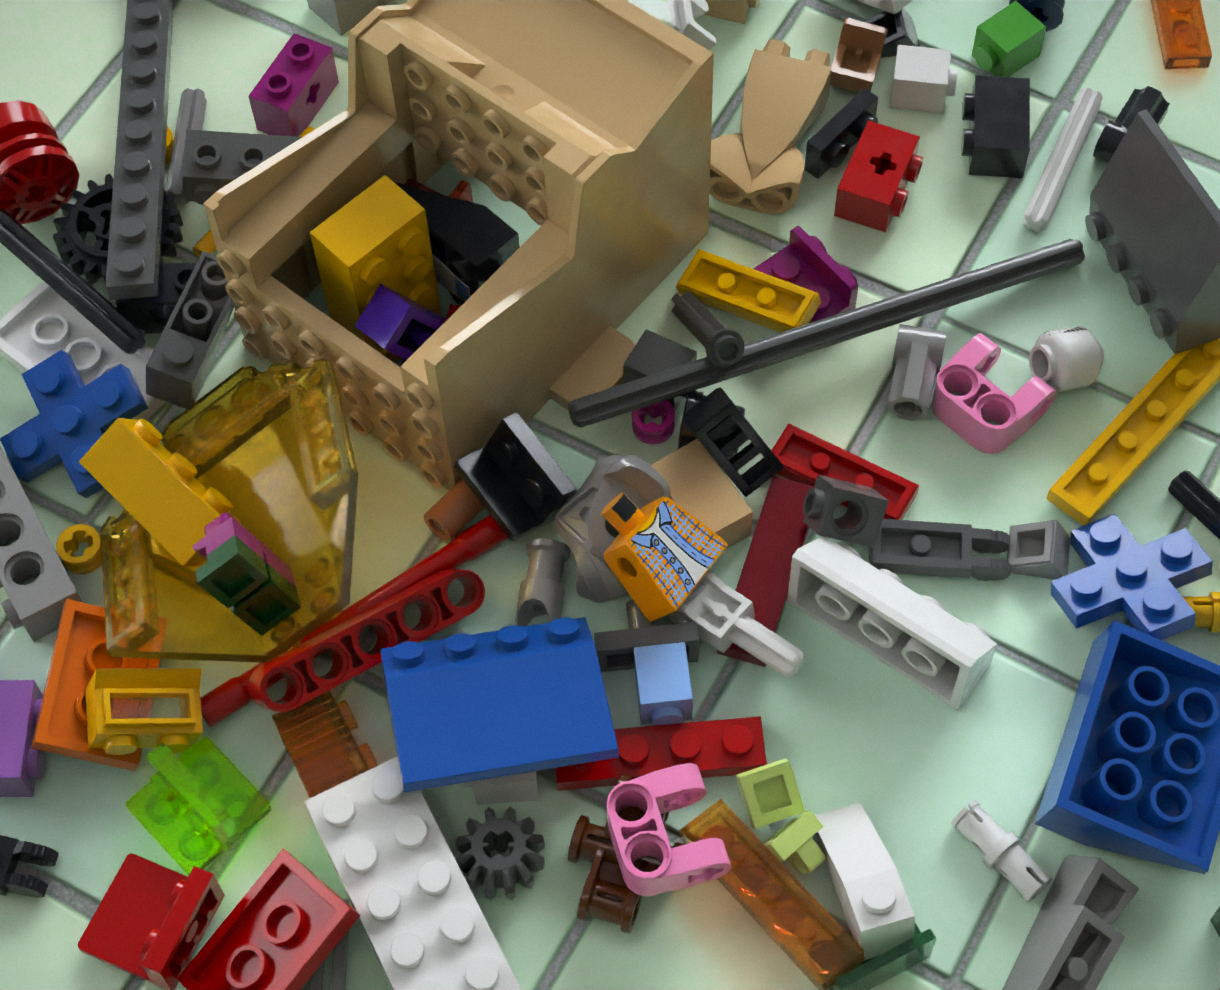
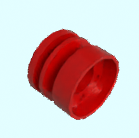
[0,100,80,224]

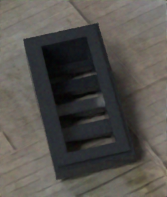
[683,387,784,497]

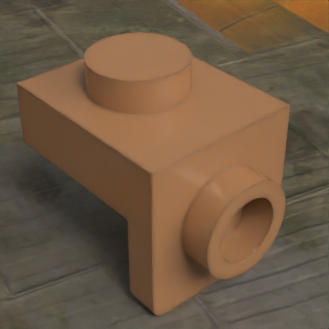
[830,18,887,93]

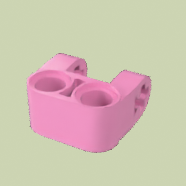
[931,333,1057,454]
[606,763,732,897]

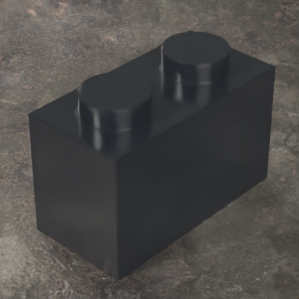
[961,75,1030,178]

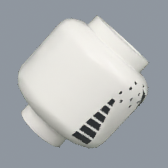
[1029,326,1104,392]

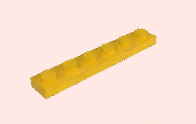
[1046,338,1220,526]

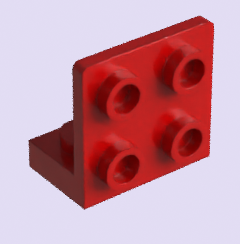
[77,853,225,990]

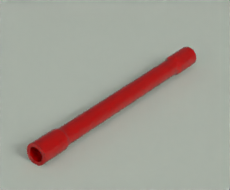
[200,515,508,728]

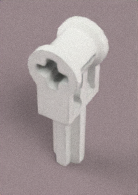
[668,571,806,677]

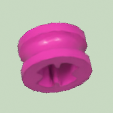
[631,400,675,445]

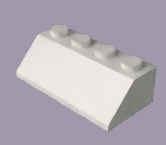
[787,536,997,711]

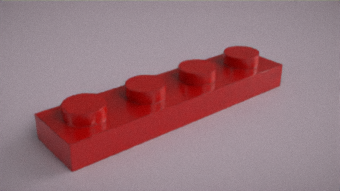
[556,716,767,791]

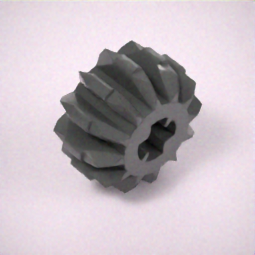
[455,806,545,900]

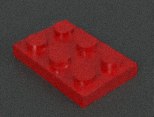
[177,849,361,990]

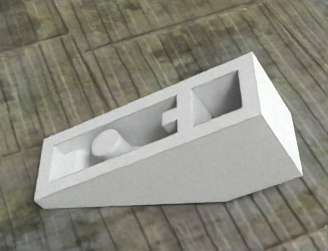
[815,802,915,961]

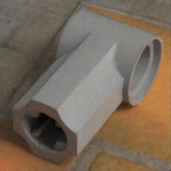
[887,324,947,421]

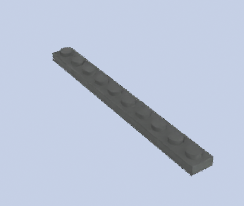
[105,0,174,300]

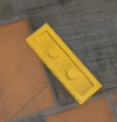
[676,249,822,333]

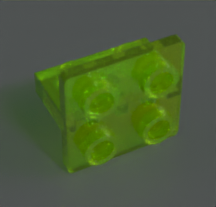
[126,737,272,876]

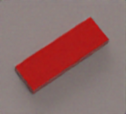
[771,423,919,520]

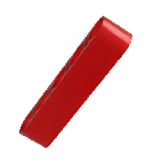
[248,569,485,712]

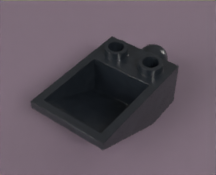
[394,182,520,305]

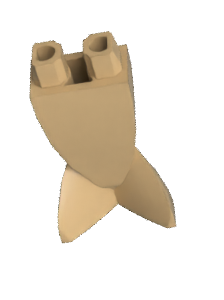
[709,39,832,214]

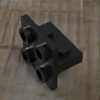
[454,412,577,541]

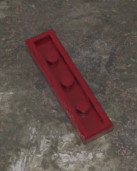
[717,476,814,667]

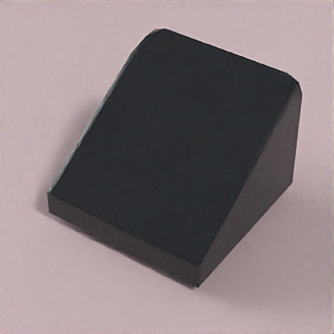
[862,8,920,58]

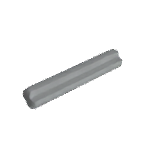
[165,88,207,204]

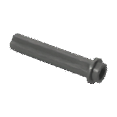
[671,291,745,367]

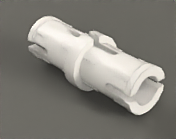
[951,800,1053,902]

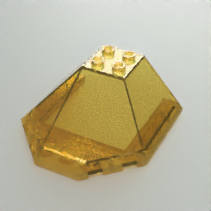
[100,358,358,663]

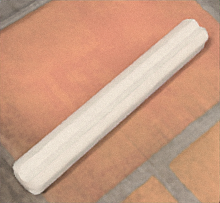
[1022,87,1103,233]

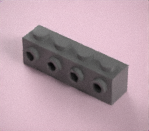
[182,129,302,205]

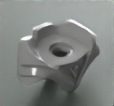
[554,455,670,603]

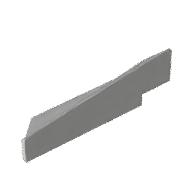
[1002,855,1139,990]

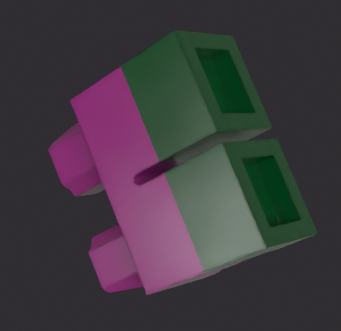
[192,512,301,636]

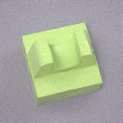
[735,758,805,829]
[757,810,826,876]

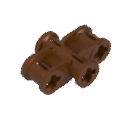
[568,774,684,934]

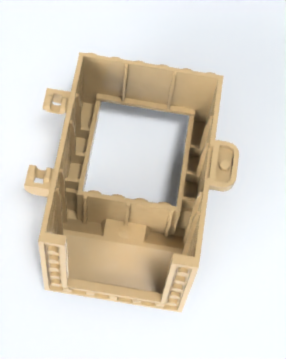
[203,0,714,490]

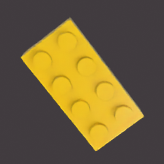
[309,175,442,363]

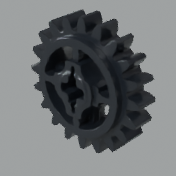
[53,174,183,286]

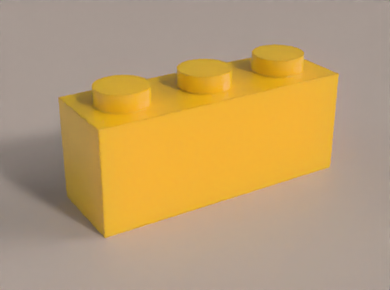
[79,418,240,566]

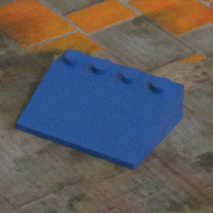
[380,617,619,793]
[1035,620,1220,874]

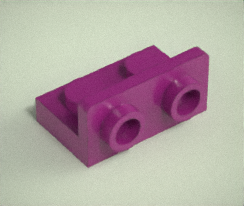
[753,225,858,323]

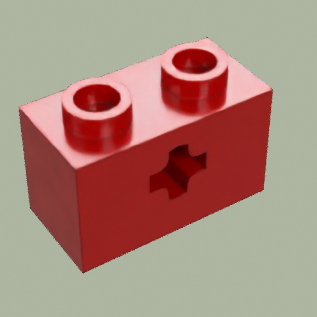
[834,120,924,233]

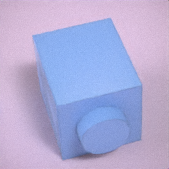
[633,642,693,726]

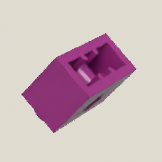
[248,33,339,137]

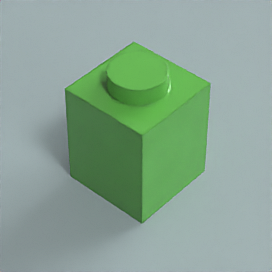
[971,1,1046,77]

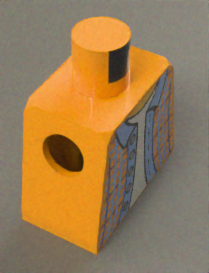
[601,493,728,622]

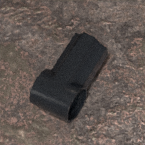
[1093,86,1170,163]

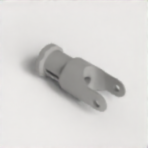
[515,538,571,627]

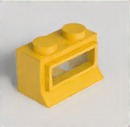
[85,668,203,755]

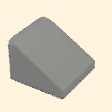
[1007,520,1070,579]

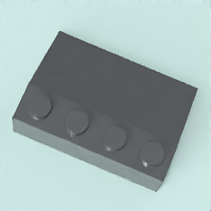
[1085,109,1220,354]

